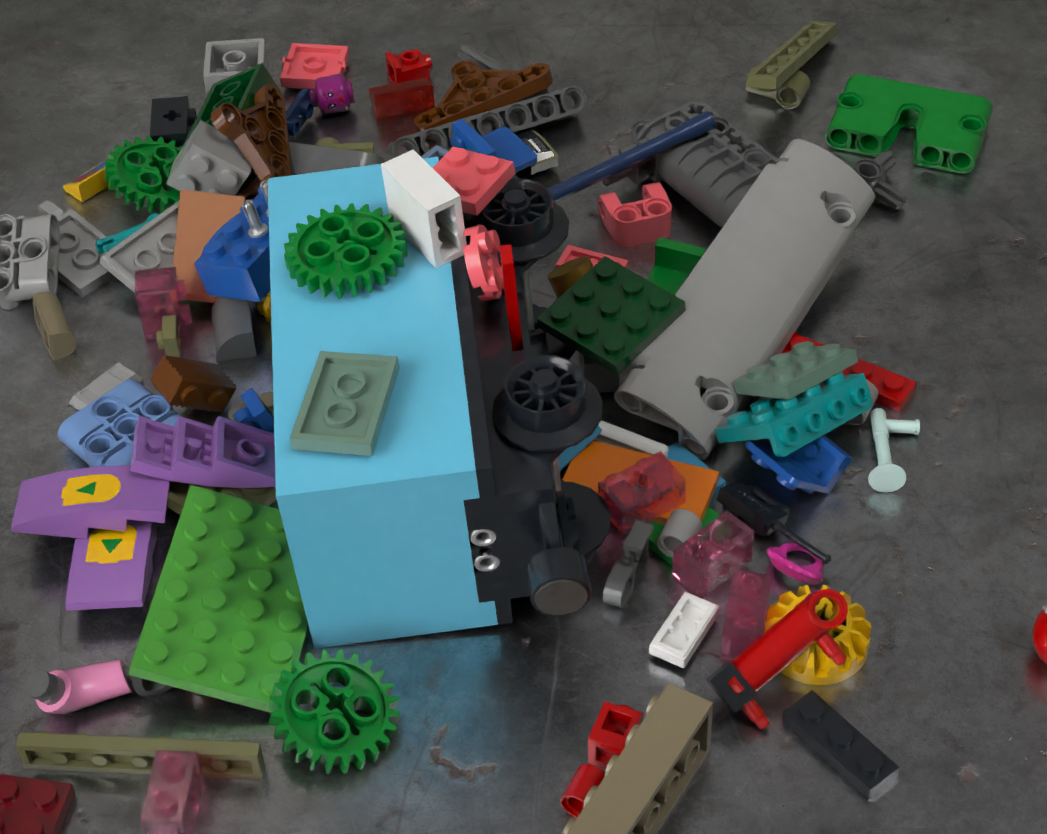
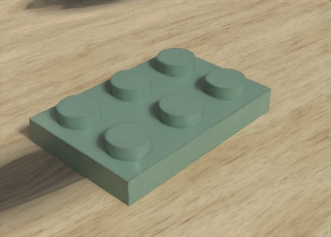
[733,341,858,399]
[290,351,400,456]

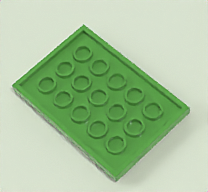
[128,485,308,713]

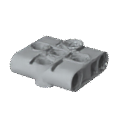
[0,214,60,309]

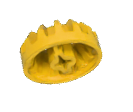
[764,585,871,685]

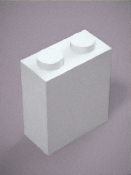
[381,150,467,269]

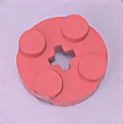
[463,225,504,302]

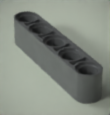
[288,142,384,175]

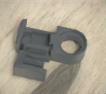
[603,520,654,608]

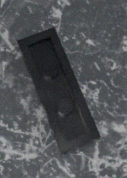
[782,690,900,799]

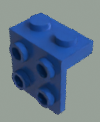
[451,119,537,172]
[745,435,853,494]

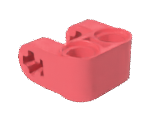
[597,182,672,247]

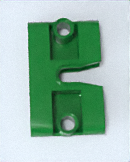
[825,74,993,174]

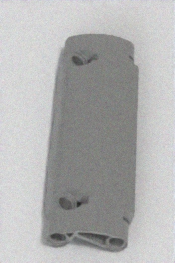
[614,139,875,460]

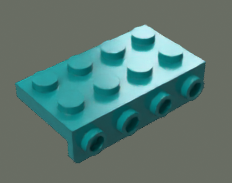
[714,371,873,457]

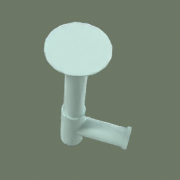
[868,408,920,493]

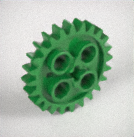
[105,136,183,214]
[284,203,408,299]
[268,649,400,774]

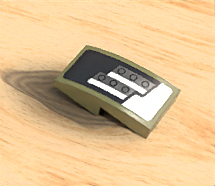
[514,128,559,175]

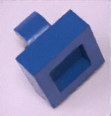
[233,388,274,433]

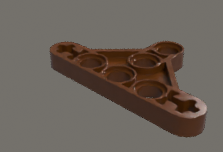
[414,60,553,139]
[210,83,291,182]

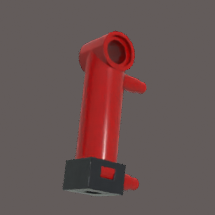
[705,589,848,730]

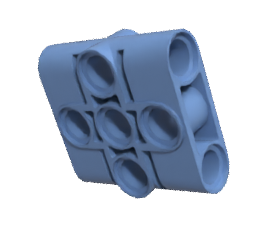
[58,379,183,467]

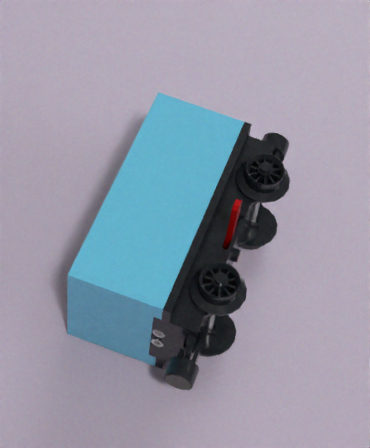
[268,156,611,649]

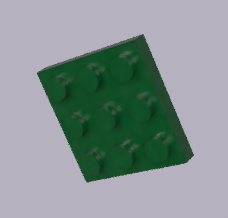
[537,256,686,375]

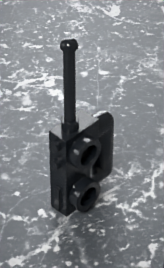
[716,481,831,564]

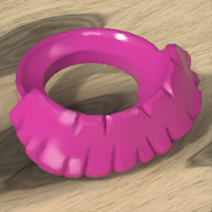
[766,542,824,585]

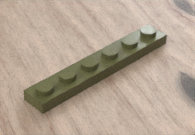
[747,21,837,92]
[15,731,265,780]

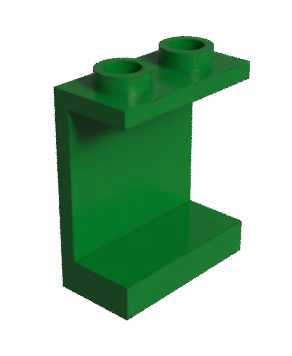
[647,237,707,295]

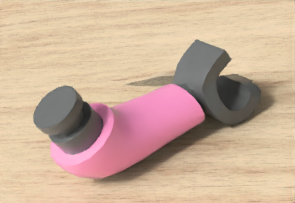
[25,646,172,715]

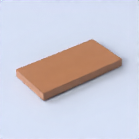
[170,189,245,303]

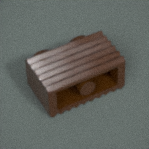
[150,355,236,413]

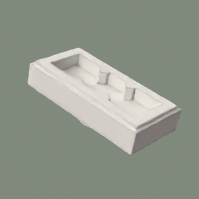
[649,592,719,668]

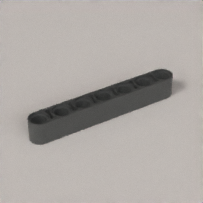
[386,86,587,157]

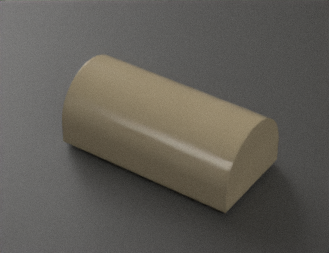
[33,292,77,360]

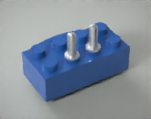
[194,180,271,302]

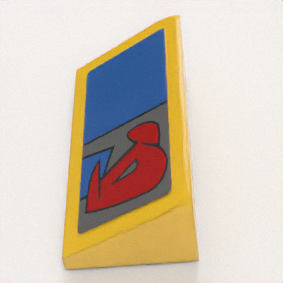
[63,160,109,203]

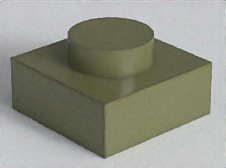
[156,315,181,358]

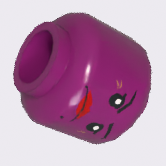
[310,74,355,115]

